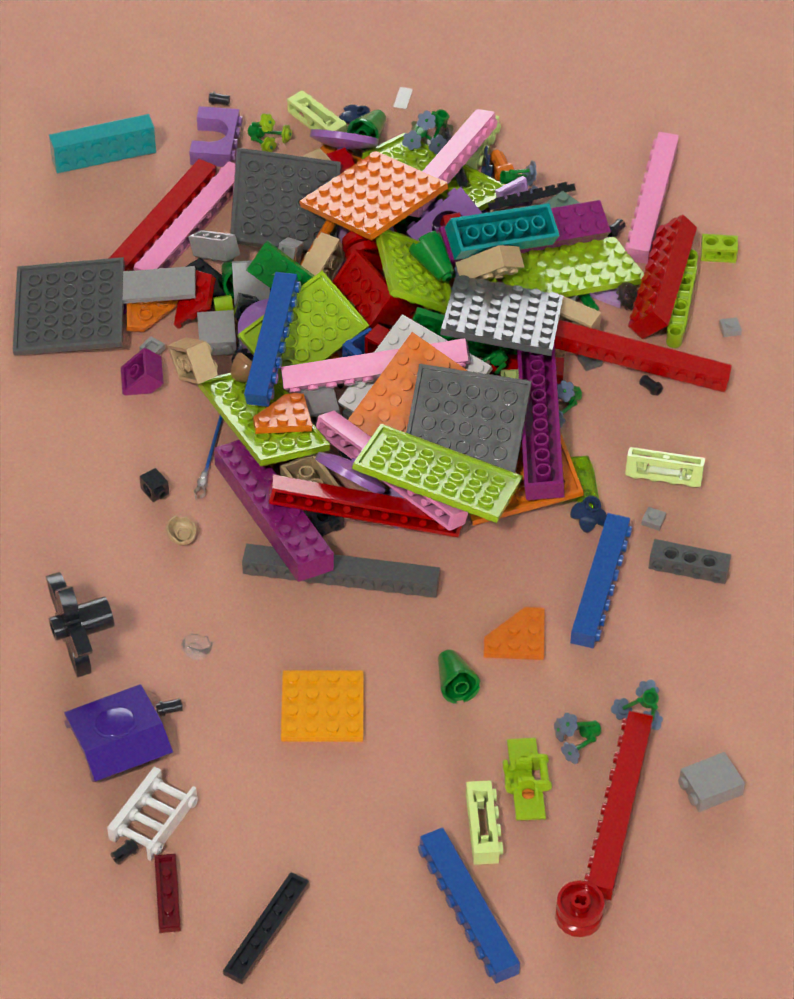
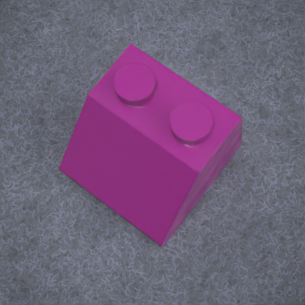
[121,347,164,396]

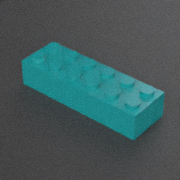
[49,114,156,173]
[445,203,560,260]

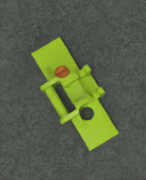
[502,738,552,821]

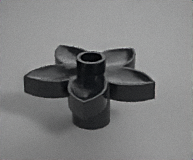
[45,572,115,678]

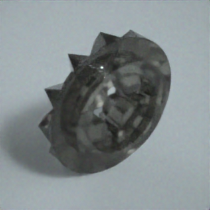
[616,282,638,311]

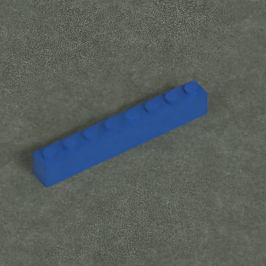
[244,272,301,407]
[570,513,633,649]
[418,827,520,984]

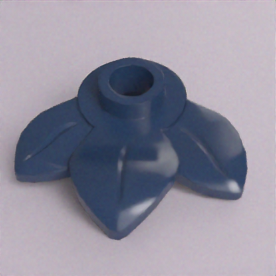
[339,104,370,124]
[481,145,493,177]
[570,496,607,533]

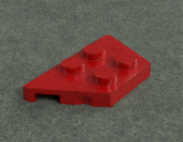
[174,270,216,329]

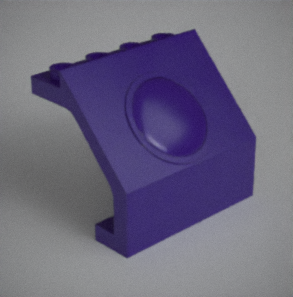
[64,684,173,782]

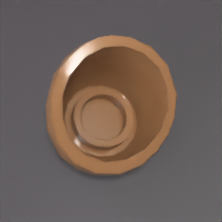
[231,353,252,383]

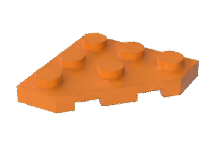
[126,300,178,332]
[253,393,312,434]
[483,607,545,660]

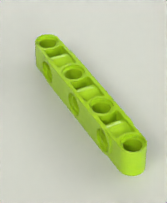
[666,249,698,348]

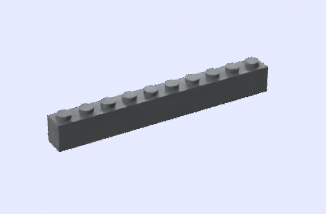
[242,543,440,598]

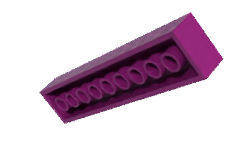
[437,200,611,267]
[517,343,565,500]
[214,440,334,582]

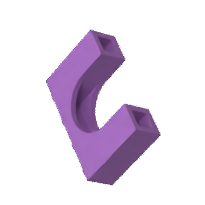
[189,106,242,167]
[405,187,482,240]

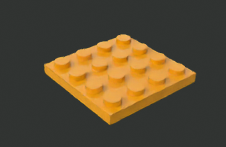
[281,670,364,742]

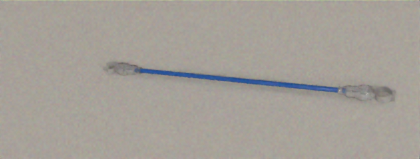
[194,337,244,501]

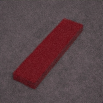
[154,854,181,933]

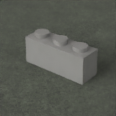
[188,230,240,262]

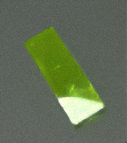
[570,456,599,509]

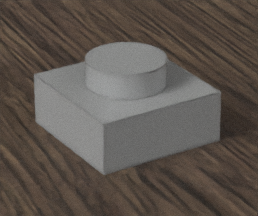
[719,317,742,337]
[139,337,165,355]
[641,507,666,531]

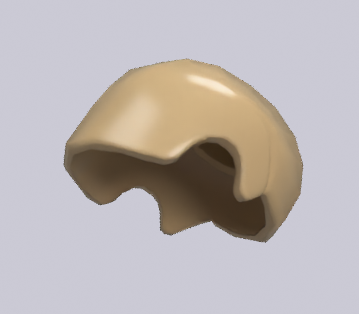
[166,515,197,545]

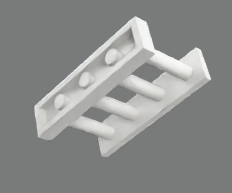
[107,767,198,861]

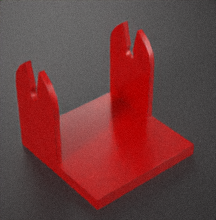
[332,249,428,330]

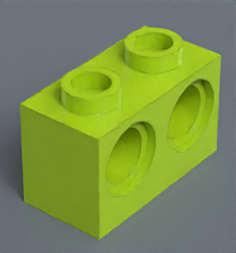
[701,234,738,263]

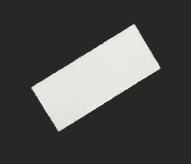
[393,87,413,109]

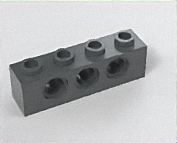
[648,539,731,584]

